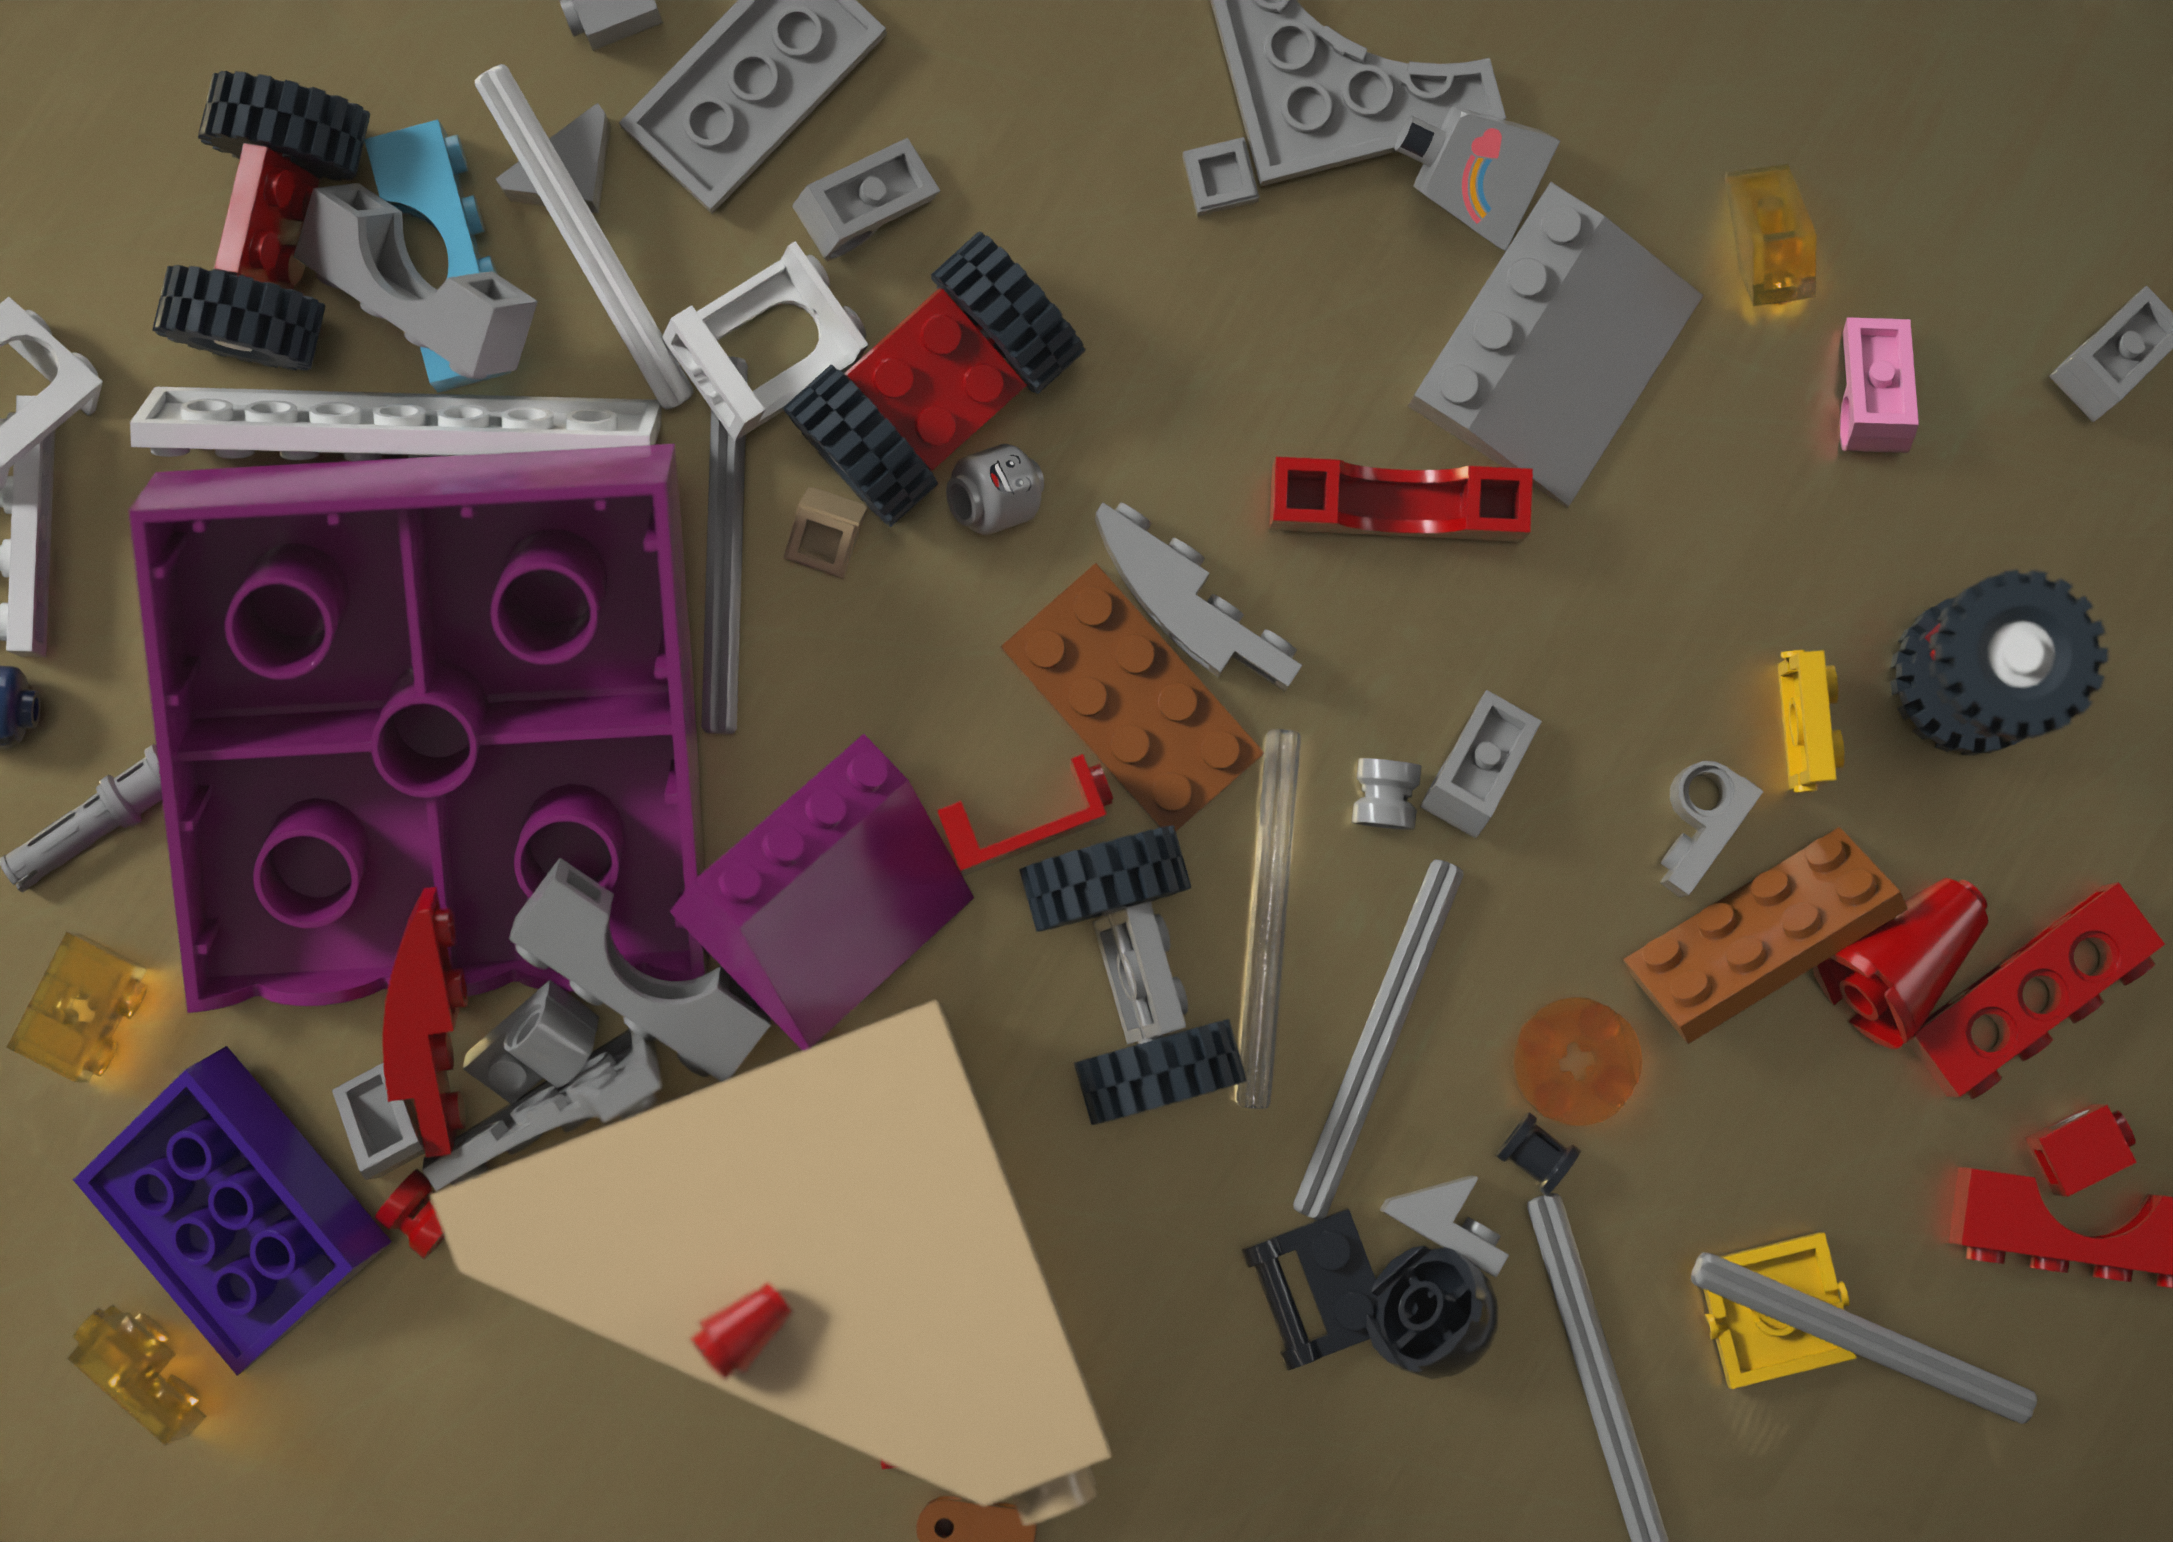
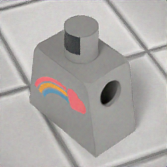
[1395,106,1560,251]

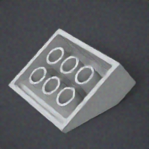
[1408,182,1704,508]

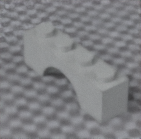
[294,183,538,379]
[509,858,771,1082]

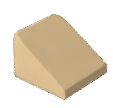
[783,487,867,578]

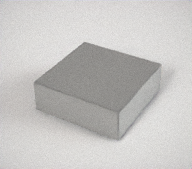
[1182,137,1259,216]

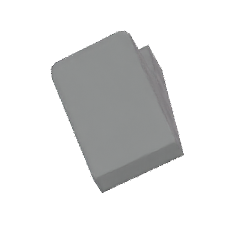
[1380,1175,1509,1277]

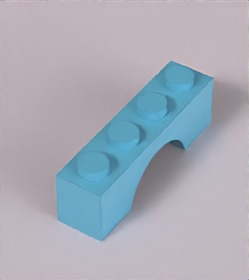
[364,119,511,393]

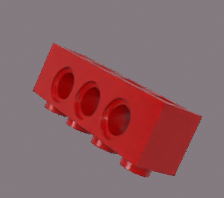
[1907,882,2165,1100]

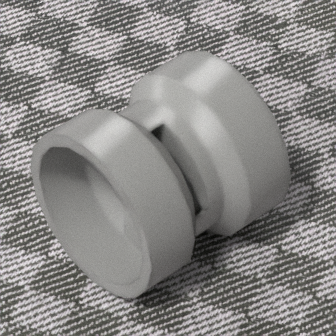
[1352,758,1422,830]

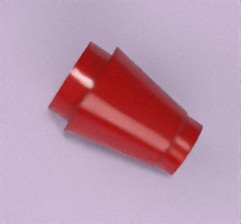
[690,1282,794,1381]

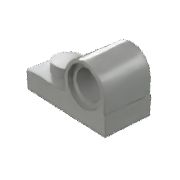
[792,138,940,261]
[2049,286,2173,422]
[1420,690,1542,839]
[1660,761,1764,898]
[463,980,599,1104]

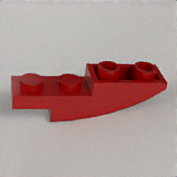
[382,887,468,1158]

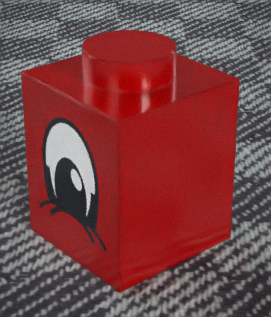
[2025,1104,2137,1197]

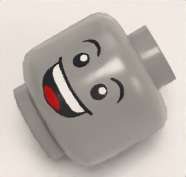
[946,444,1044,535]

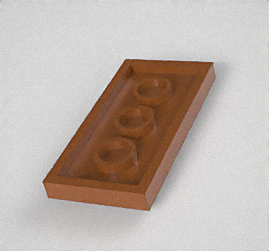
[1000,563,1264,832]
[1624,827,1908,1044]

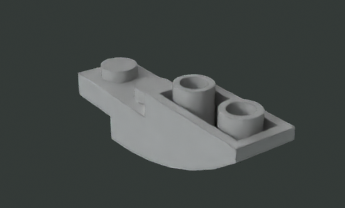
[1095,502,1302,692]

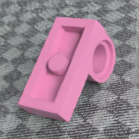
[1840,317,1919,453]

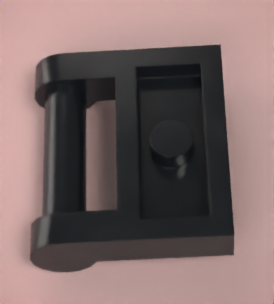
[1241,1208,1378,1370]

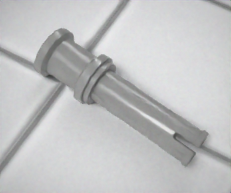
[0,744,162,892]

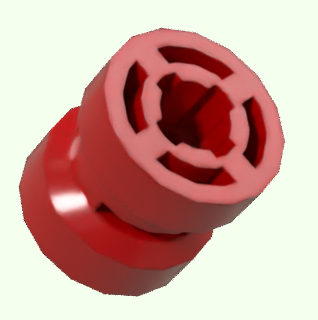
[375,1169,446,1259]

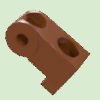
[916,1495,1038,1542]

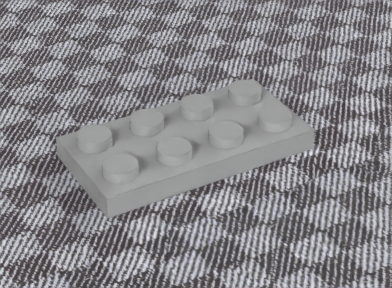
[619,0,887,214]

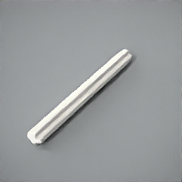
[475,64,693,410]

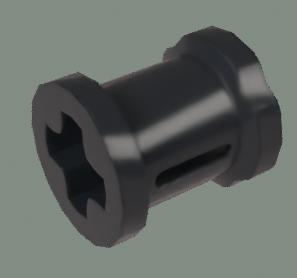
[1495,1112,1581,1196]

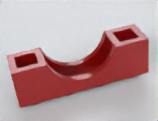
[1269,457,1533,542]
[1949,1167,2173,1288]

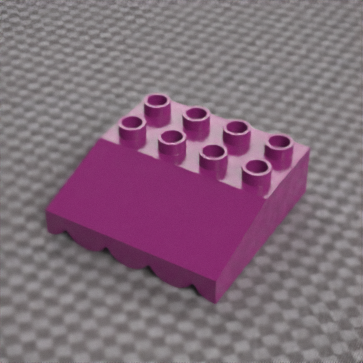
[129,444,710,1013]

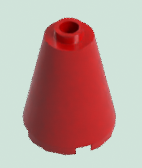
[1813,878,1989,1050]

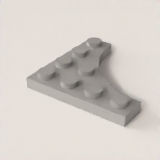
[1210,0,1506,187]
[422,1028,661,1191]

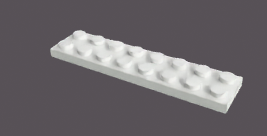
[130,387,661,461]

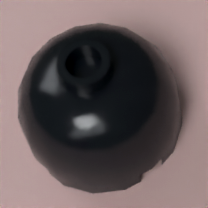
[1366,1245,1498,1379]

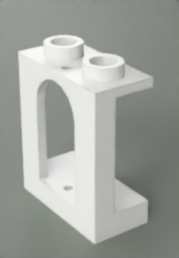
[662,241,869,442]
[0,297,103,491]

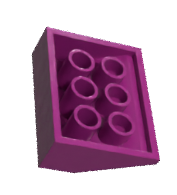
[670,734,974,1051]

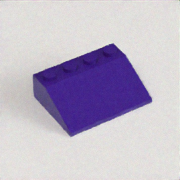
[73,1046,392,1376]

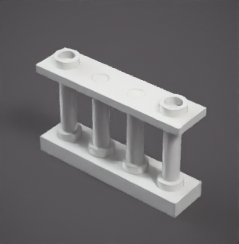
[0,395,55,657]

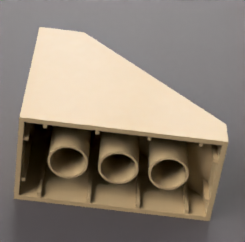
[430,1000,1111,1525]

